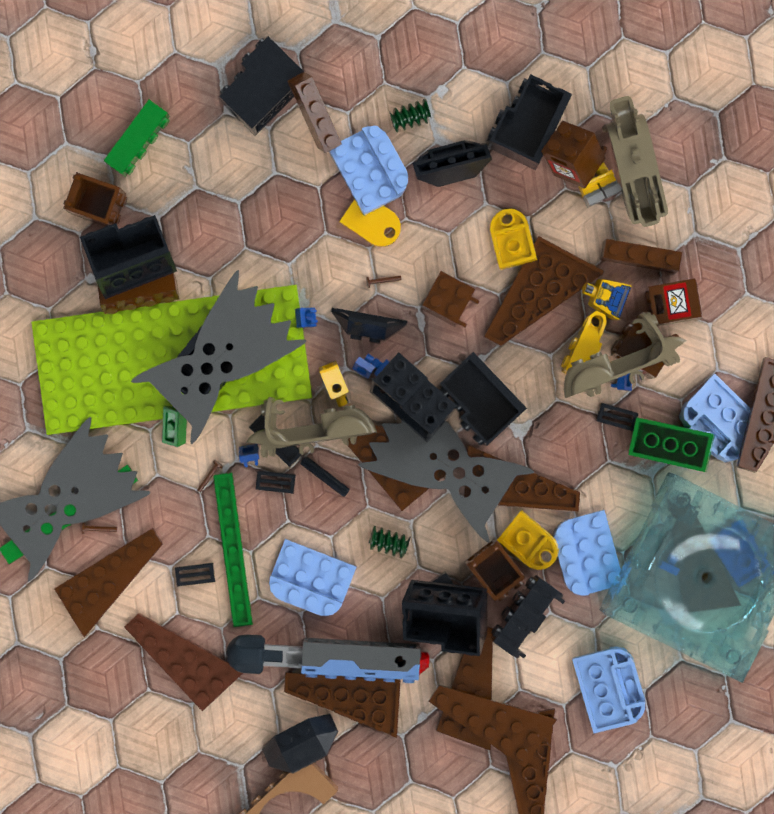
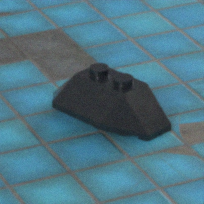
[412,140,492,187]
[331,307,407,344]
[262,714,339,774]

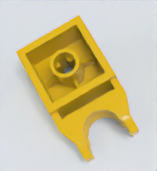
[561,311,607,374]

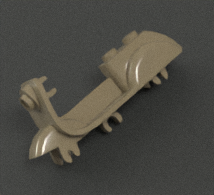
[602,96,668,227]
[563,312,687,398]
[246,397,377,458]

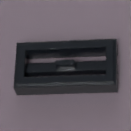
[596,403,638,432]
[255,471,296,494]
[175,563,216,587]

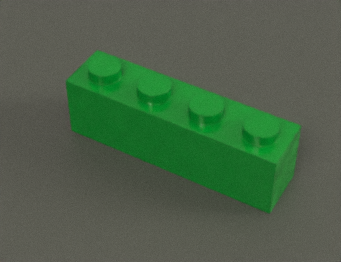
[104,99,170,177]

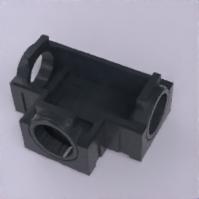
[491,575,565,658]

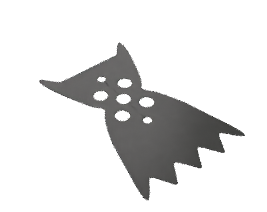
[131,270,306,444]
[0,417,150,582]
[358,420,534,543]

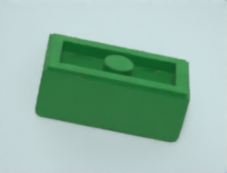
[162,406,187,447]

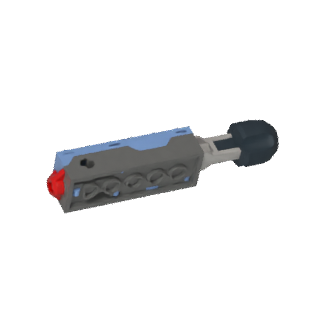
[226,634,429,683]

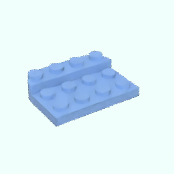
[329,126,408,215]
[679,374,751,462]
[553,510,625,596]
[269,539,357,616]
[572,646,646,734]

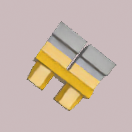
[578,162,622,208]

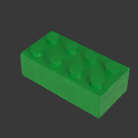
[628,417,715,473]

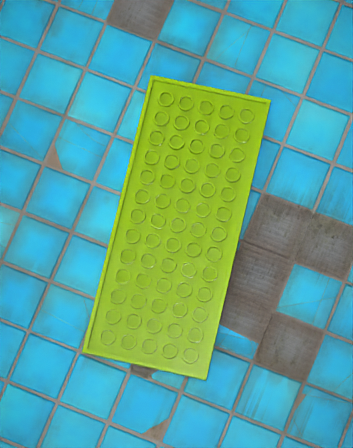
[31,285,313,435]

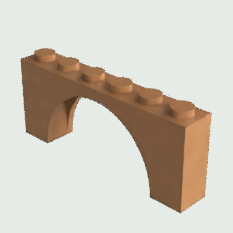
[238,763,338,814]

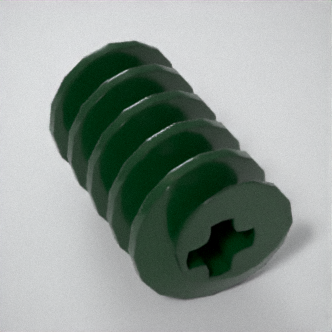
[389,99,431,133]
[369,525,411,559]

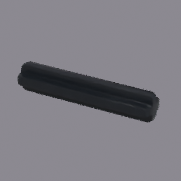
[300,456,350,497]

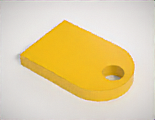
[339,199,401,247]
[490,209,537,270]
[497,510,559,570]

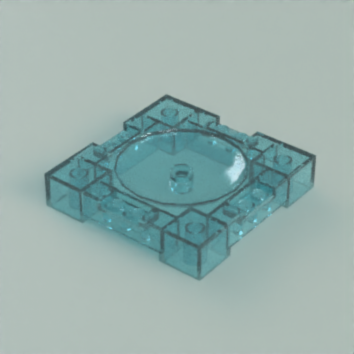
[599,472,774,683]

